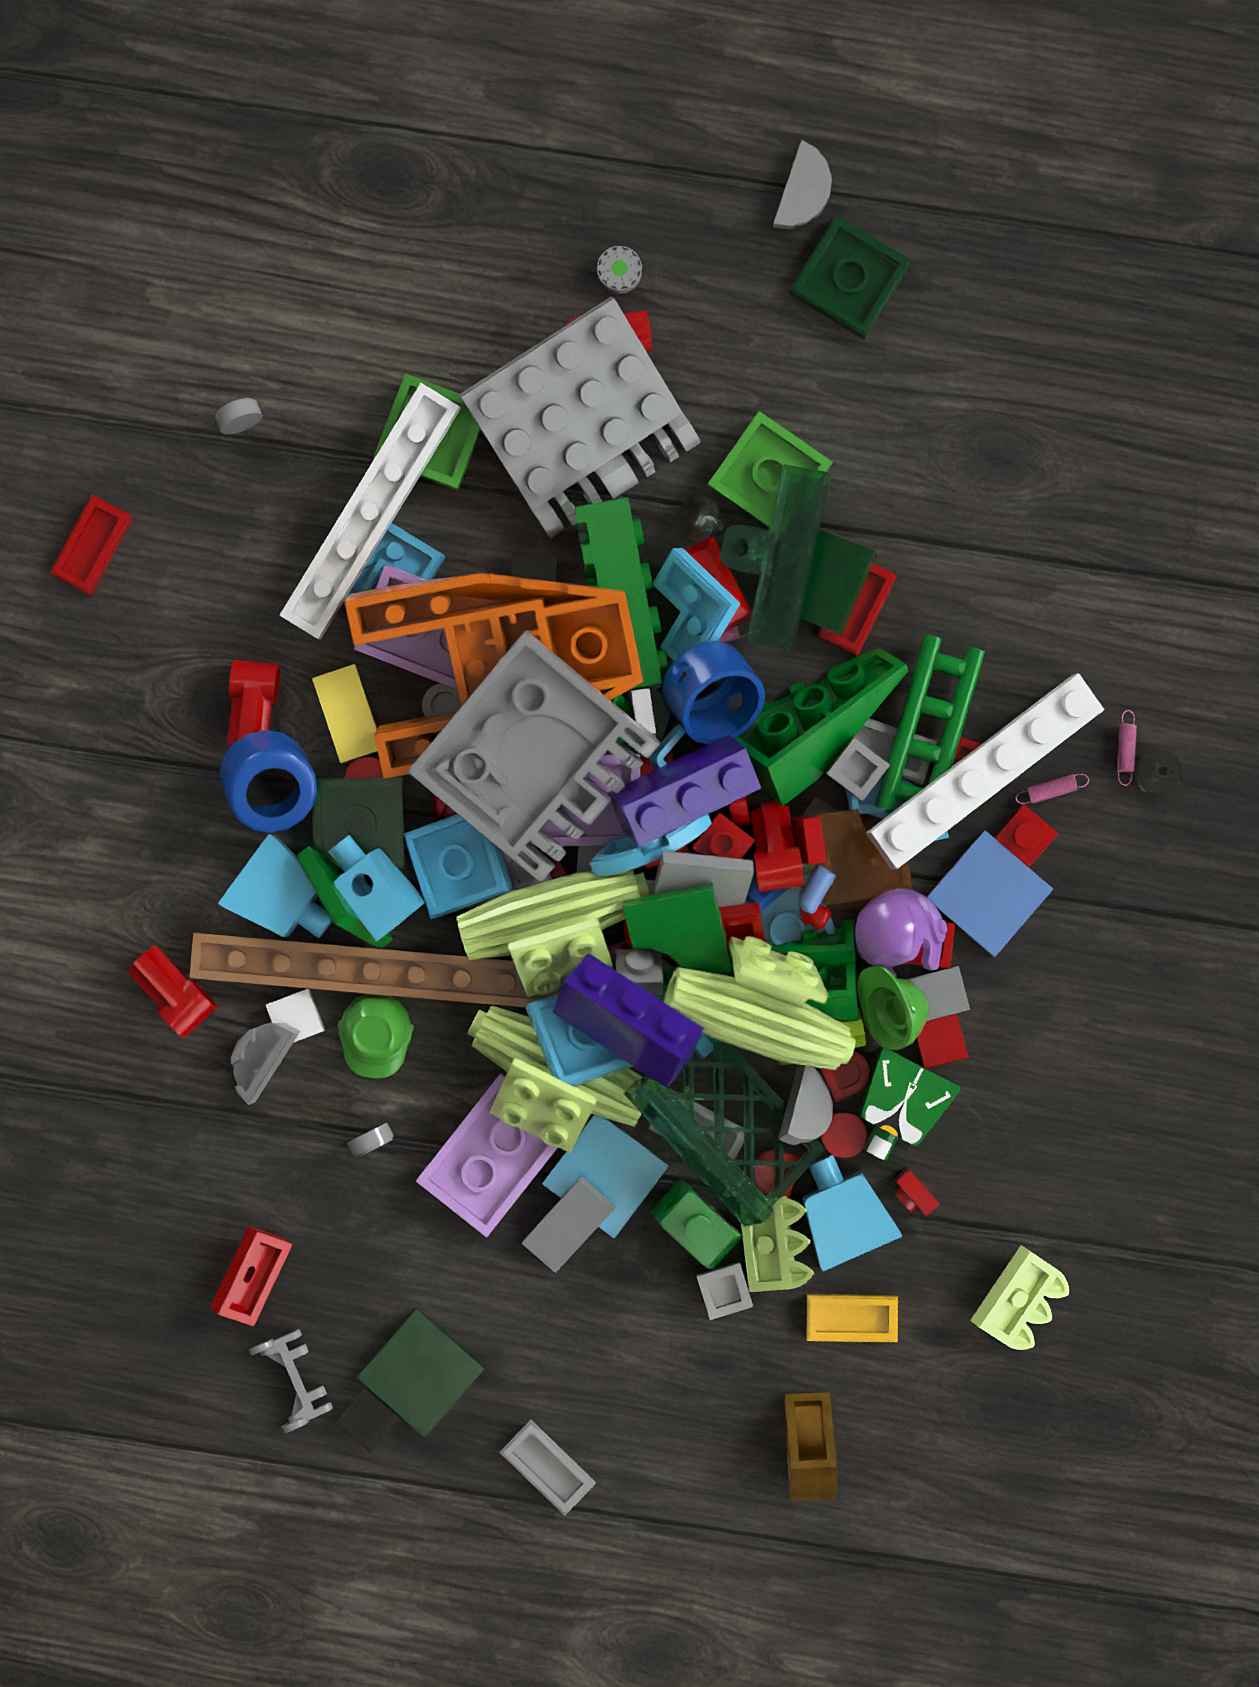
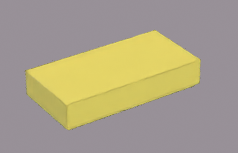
[312,664,378,764]

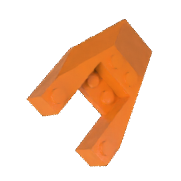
[344,573,643,779]

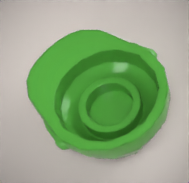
[857,965,929,1050]
[338,993,414,1078]

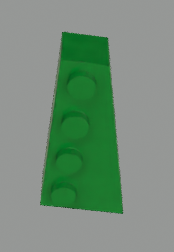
[574,497,669,697]

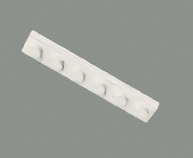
[280,383,461,640]
[866,673,1104,870]

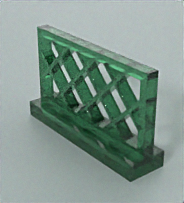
[623,1033,825,1227]

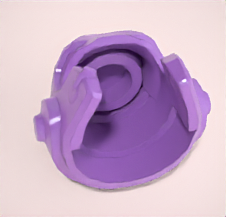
[855,889,947,978]

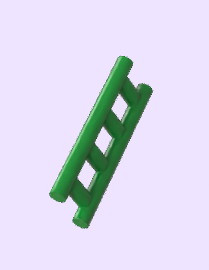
[875,634,985,812]

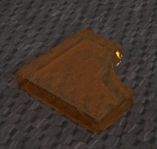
[810,809,912,905]

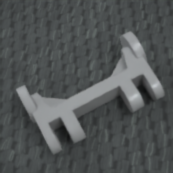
[248,1329,333,1433]

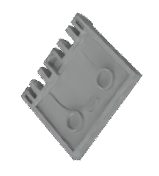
[459,297,701,540]
[408,630,660,881]

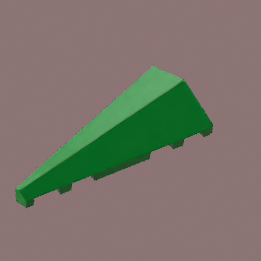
[654,919,858,1021]

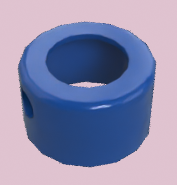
[662,641,765,745]
[219,730,317,833]

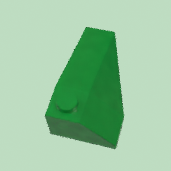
[734,647,909,806]

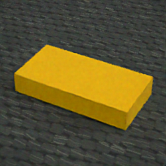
[806,1294,898,1342]

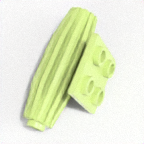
[457,869,650,997]
[663,936,855,1070]
[467,1006,654,1153]

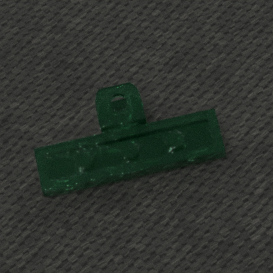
[720,464,831,652]

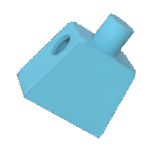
[218,834,332,938]
[328,835,425,941]
[801,1155,902,1271]

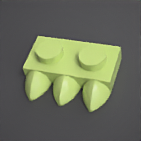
[738,1196,814,1292]
[970,1245,1069,1350]

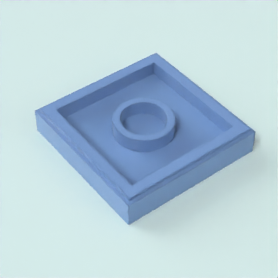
[927,830,1053,957]

